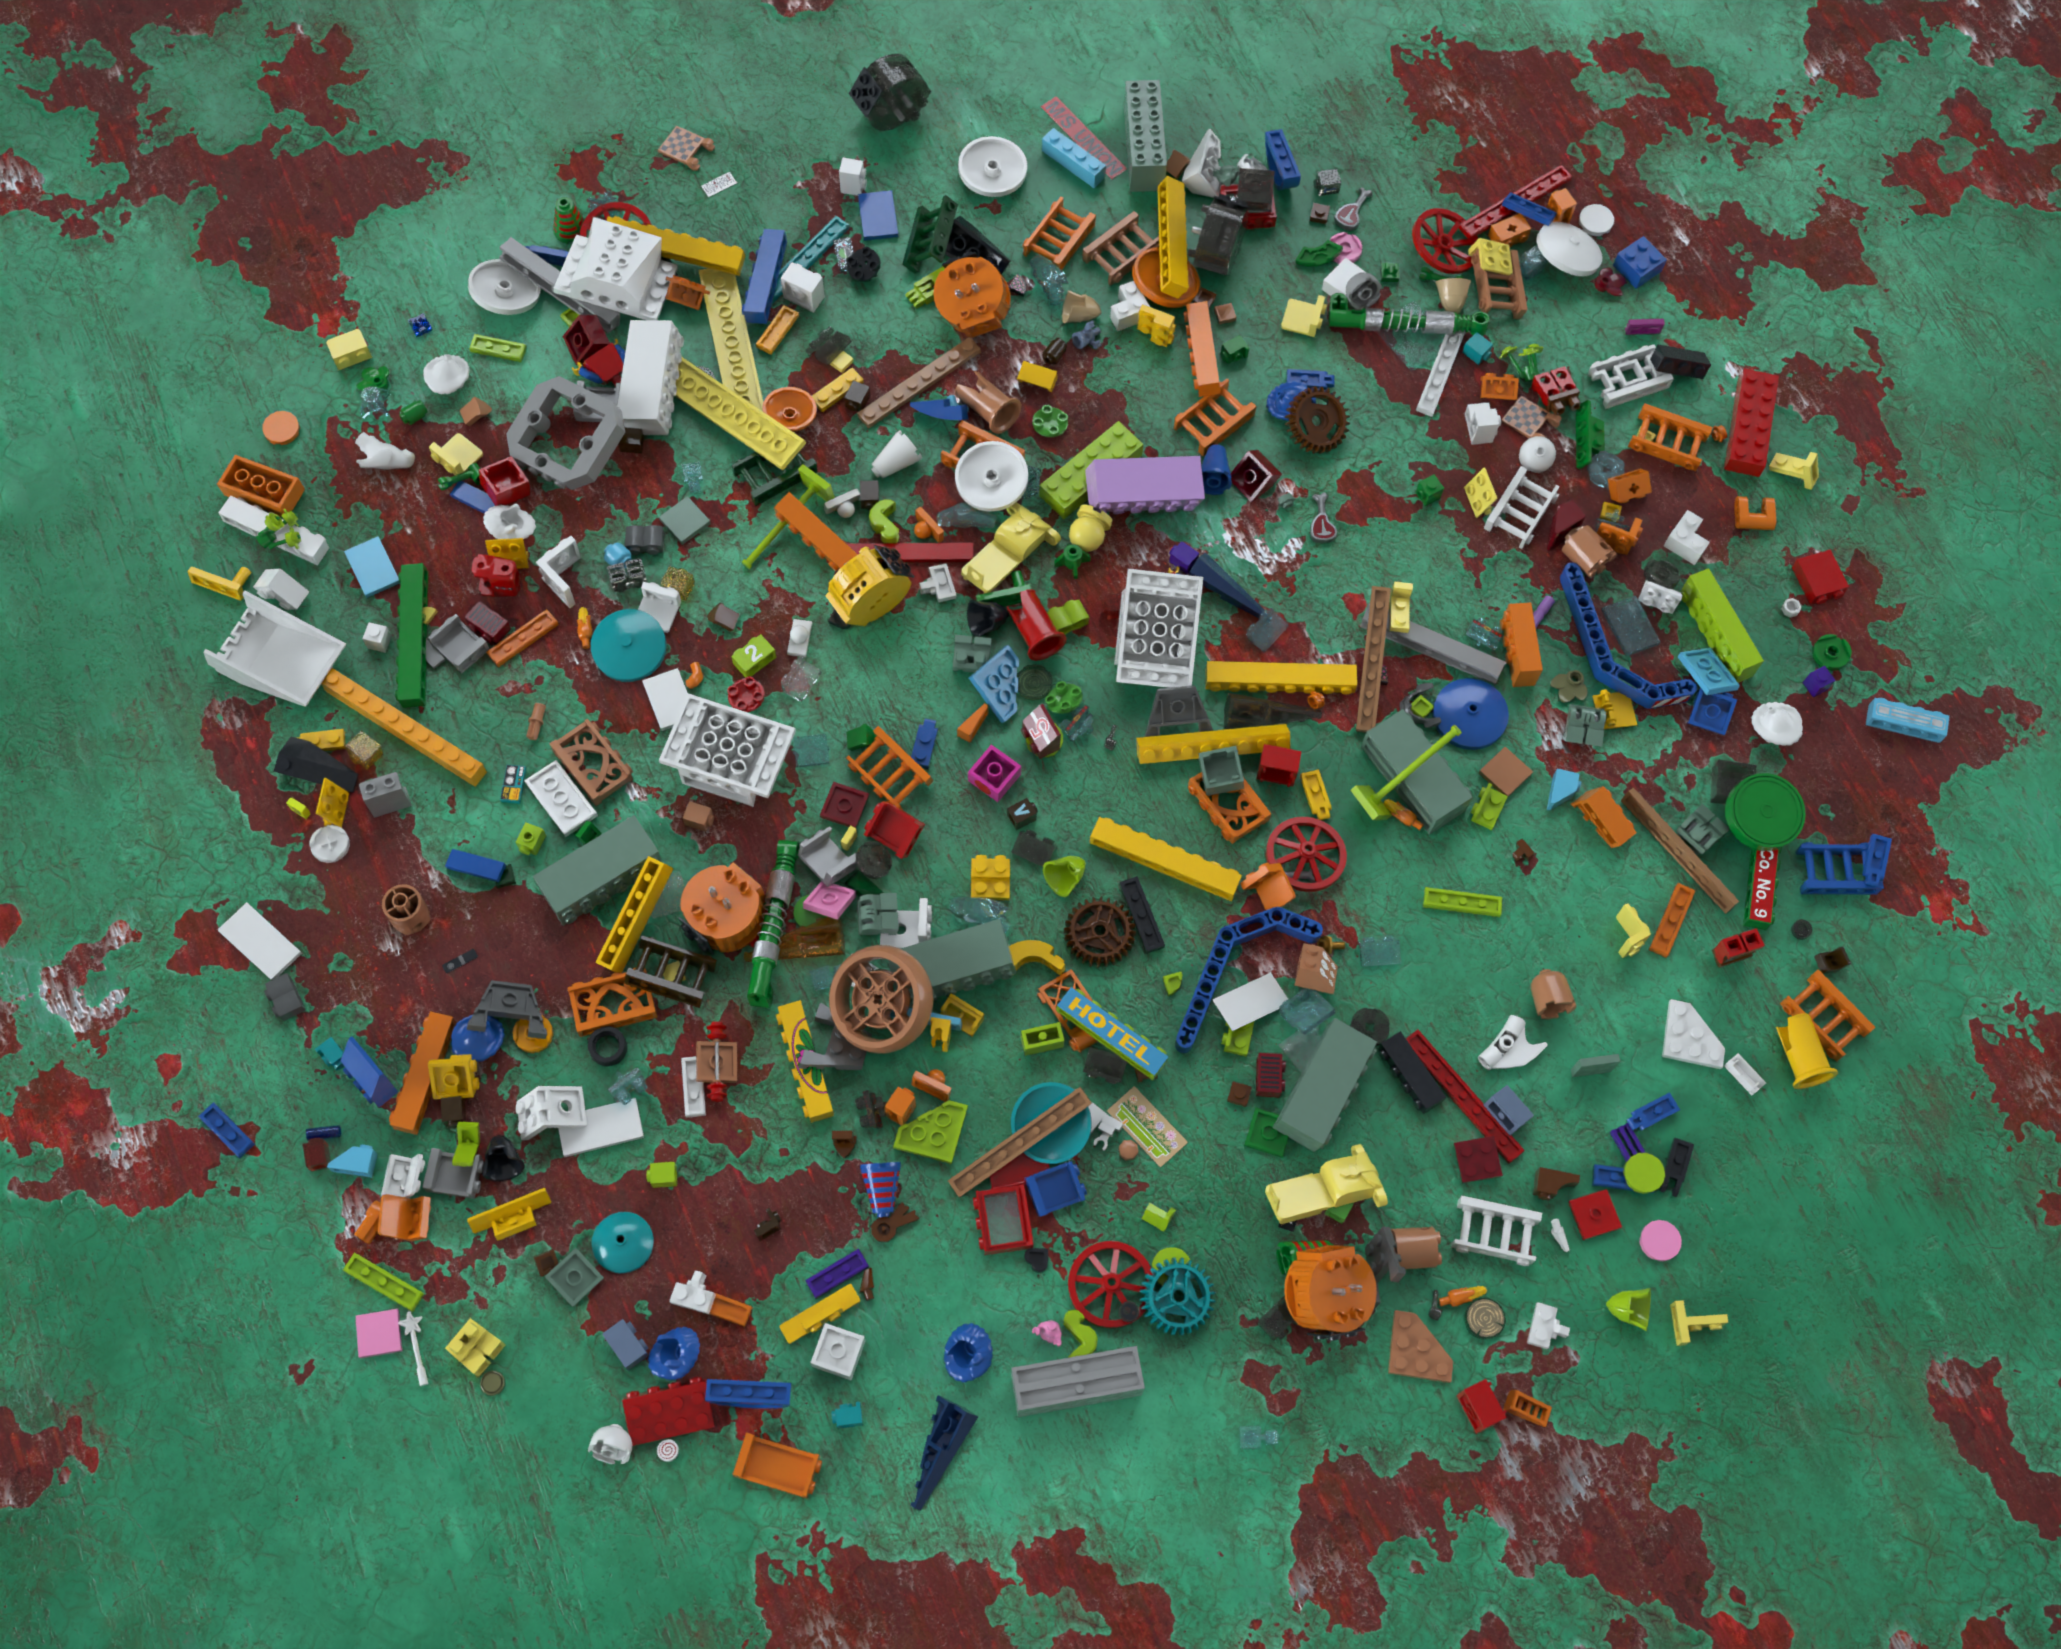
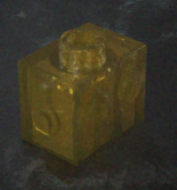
[660,566,695,601]
[345,730,384,769]

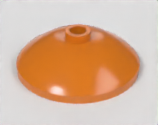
[762,387,817,432]

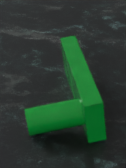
[976,571,1031,607]

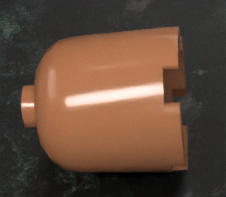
[1531,969,1576,1019]

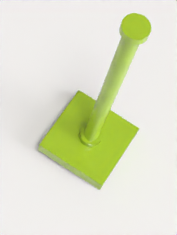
[742,464,835,569]
[1350,725,1462,820]

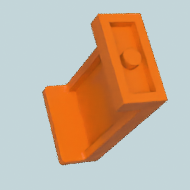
[733,1433,822,1498]

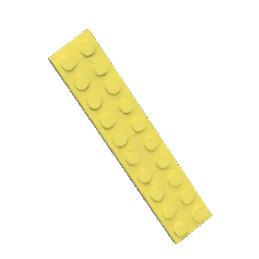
[698,268,763,411]
[675,357,806,470]

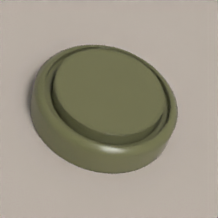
[480,1371,505,1396]

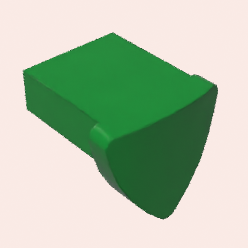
[846,724,876,751]

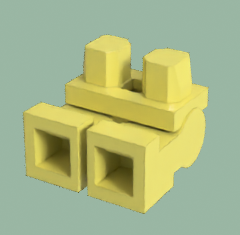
[445,1318,506,1378]

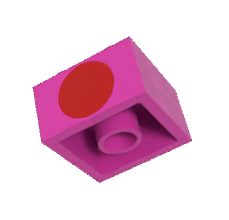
[968,745,1021,802]

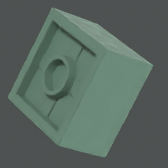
[1199,746,1244,796]

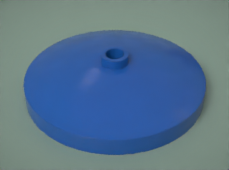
[1433,678,1509,750]

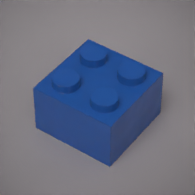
[1613,236,1667,289]

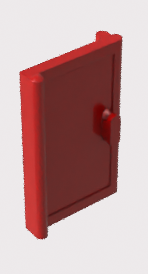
[989,1153,1050,1189]

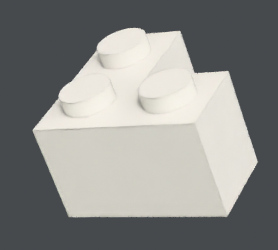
[1110,281,1150,332]
[1465,403,1501,445]
[1664,510,1710,565]
[253,569,309,610]

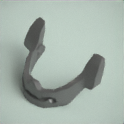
[1400,683,1441,728]

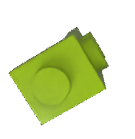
[452,1122,480,1167]

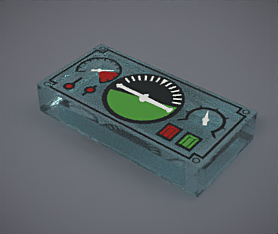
[833,237,854,272]

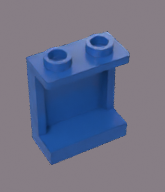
[1024,1161,1087,1217]

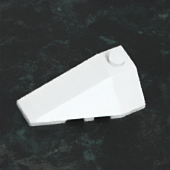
[1182,129,1222,198]

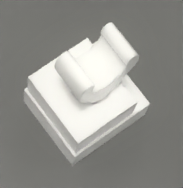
[1094,1114,1123,1151]

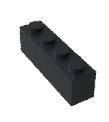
[1378,1031,1446,1114]

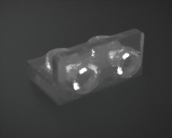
[781,655,822,702]

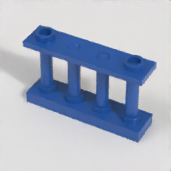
[1795,842,1884,895]

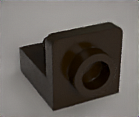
[754,1208,781,1241]

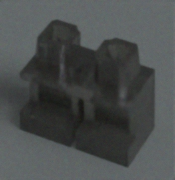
[607,558,647,593]

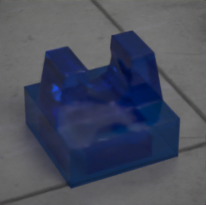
[408,313,433,337]

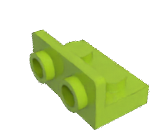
[1470,783,1508,830]
[1221,1021,1255,1057]

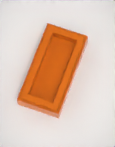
[709,1293,753,1327]

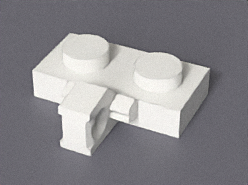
[919,563,956,602]
[669,1271,716,1314]
[1527,1302,1570,1349]

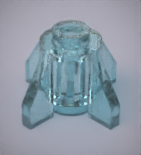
[359,386,390,418]

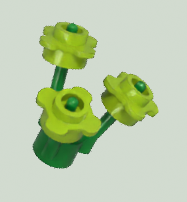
[256,508,301,549]

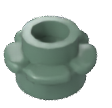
[1278,493,1295,509]

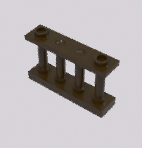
[625,936,717,1008]

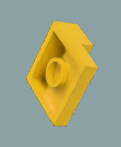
[1137,304,1176,347]
[971,855,1010,900]
[428,1054,479,1099]

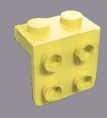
[1468,238,1513,275]
[1281,295,1327,337]
[327,329,372,371]
[429,433,483,475]
[1616,903,1651,958]

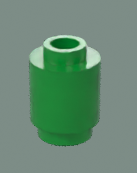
[399,400,428,425]

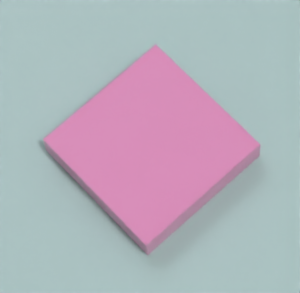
[803,881,856,919]
[356,1309,403,1358]

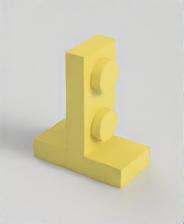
[1769,452,1819,490]
[1389,582,1413,633]
[1670,1300,1729,1346]

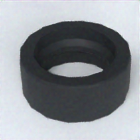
[588,1026,627,1066]

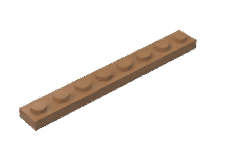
[857,337,981,429]
[1356,586,1391,732]
[1621,788,1739,914]
[948,1087,1092,1197]

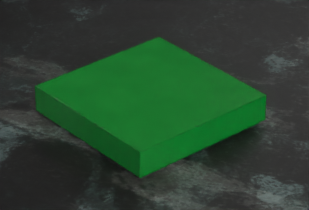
[1244,1107,1289,1158]

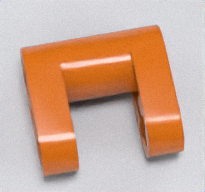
[1734,496,1776,530]

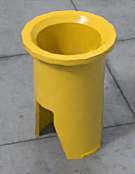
[1776,1013,1838,1089]

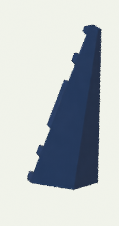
[1189,553,1272,623]
[911,1395,978,1510]

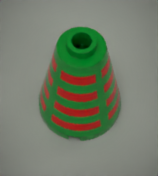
[553,197,585,244]
[1276,1240,1333,1280]

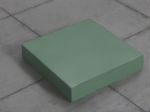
[659,496,711,545]
[1571,1054,1621,1077]
[545,1248,604,1307]

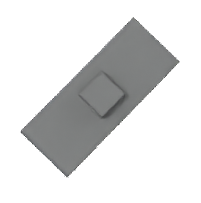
[426,639,446,669]

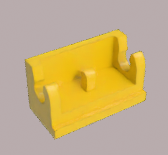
[1017,361,1058,392]
[940,993,984,1037]
[931,1017,951,1052]

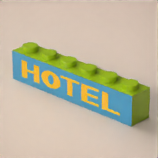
[1056,987,1168,1080]

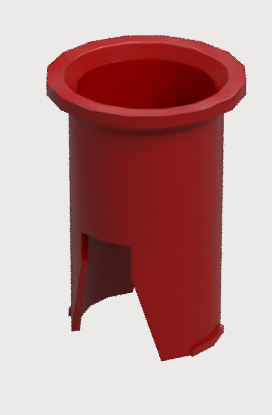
[1006,589,1067,661]

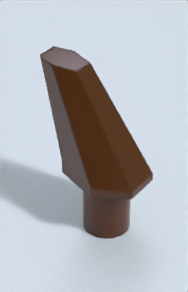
[859,1268,874,1301]

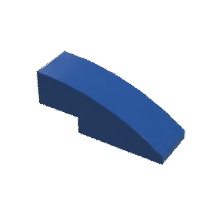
[910,399,968,420]

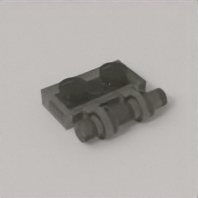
[806,326,851,365]

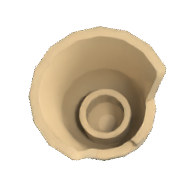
[1435,278,1471,314]
[1062,290,1101,323]

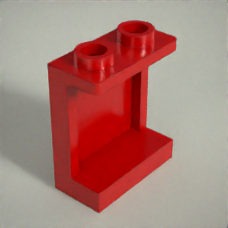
[864,801,925,859]

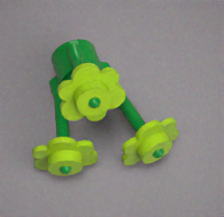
[1499,344,1543,382]

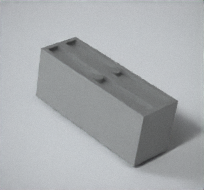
[1011,1346,1145,1417]

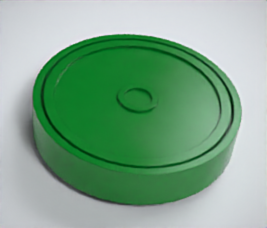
[1725,773,1806,851]

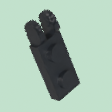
[1660,1138,1694,1197]

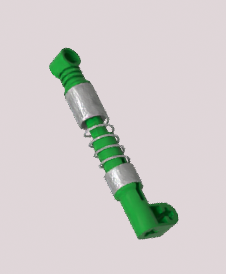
[1328,293,1490,336]
[747,839,800,1008]

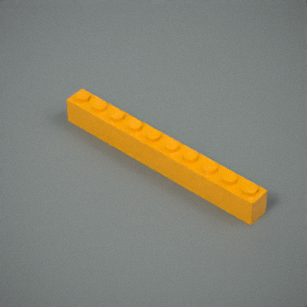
[321,668,487,787]

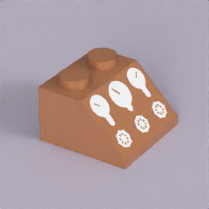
[1295,943,1338,994]

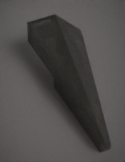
[1224,693,1322,730]

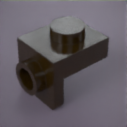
[1814,947,1851,974]

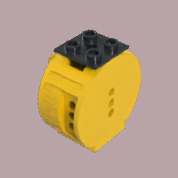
[825,545,914,626]

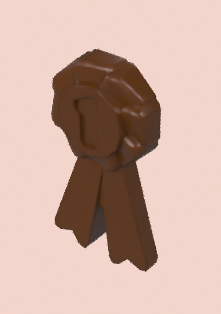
[871,1202,919,1242]

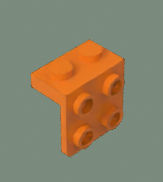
[1597,518,1643,555]
[1240,862,1296,910]
[378,1194,431,1241]

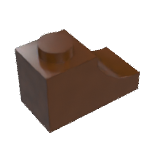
[1533,1167,1580,1200]

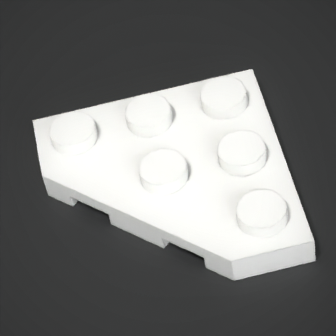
[1662,999,1725,1069]

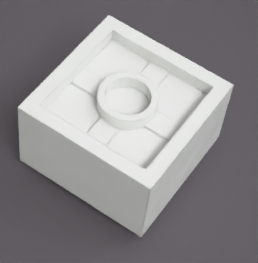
[781,262,824,313]
[811,1323,866,1380]

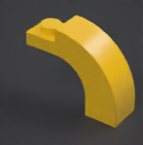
[1009,940,1065,978]

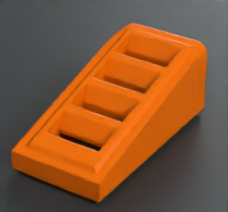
[957,703,989,743]
[1503,1390,1552,1427]

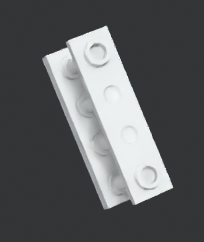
[1484,466,1560,549]
[1451,1196,1542,1266]

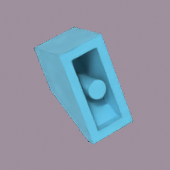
[1546,768,1581,810]
[327,1145,378,1178]

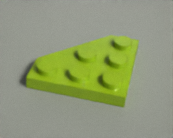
[893,1100,968,1164]

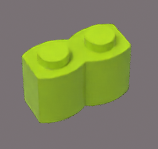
[1047,600,1089,634]

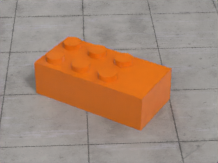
[217,455,305,517]
[1500,603,1543,687]

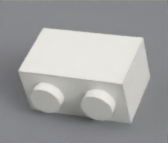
[839,158,867,196]

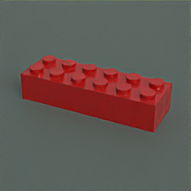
[1724,368,1779,477]

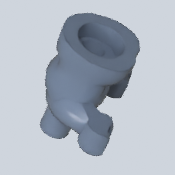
[1072,321,1102,349]

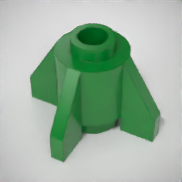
[1054,543,1091,579]

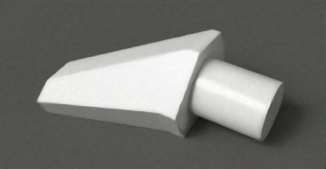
[1551,1219,1570,1252]

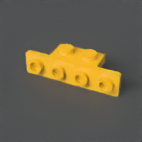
[467,1188,551,1241]
[779,1284,860,1344]

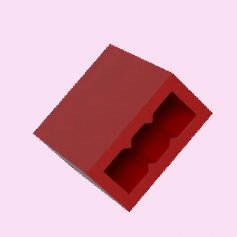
[1792,549,1849,605]

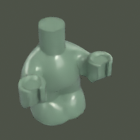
[1213,165,1239,186]

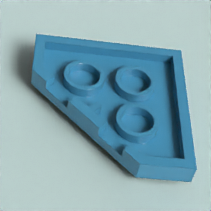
[969,645,1019,723]

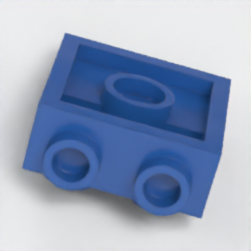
[1687,688,1737,735]

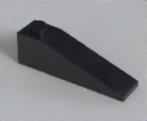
[945,216,1011,275]
[273,736,359,793]

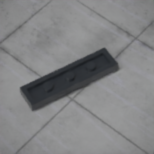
[1119,876,1165,954]

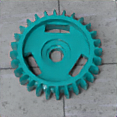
[1139,1258,1216,1335]

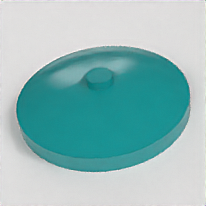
[591,609,666,682]
[1011,1082,1092,1164]

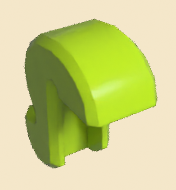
[869,499,899,543]
[1063,1310,1098,1358]

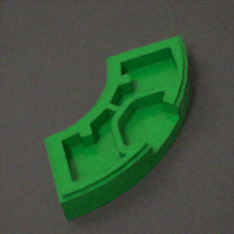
[1295,240,1343,267]

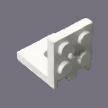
[536,536,581,608]
[880,898,932,949]
[516,1086,587,1140]

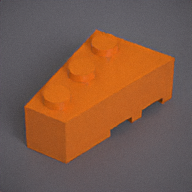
[1571,786,1637,848]

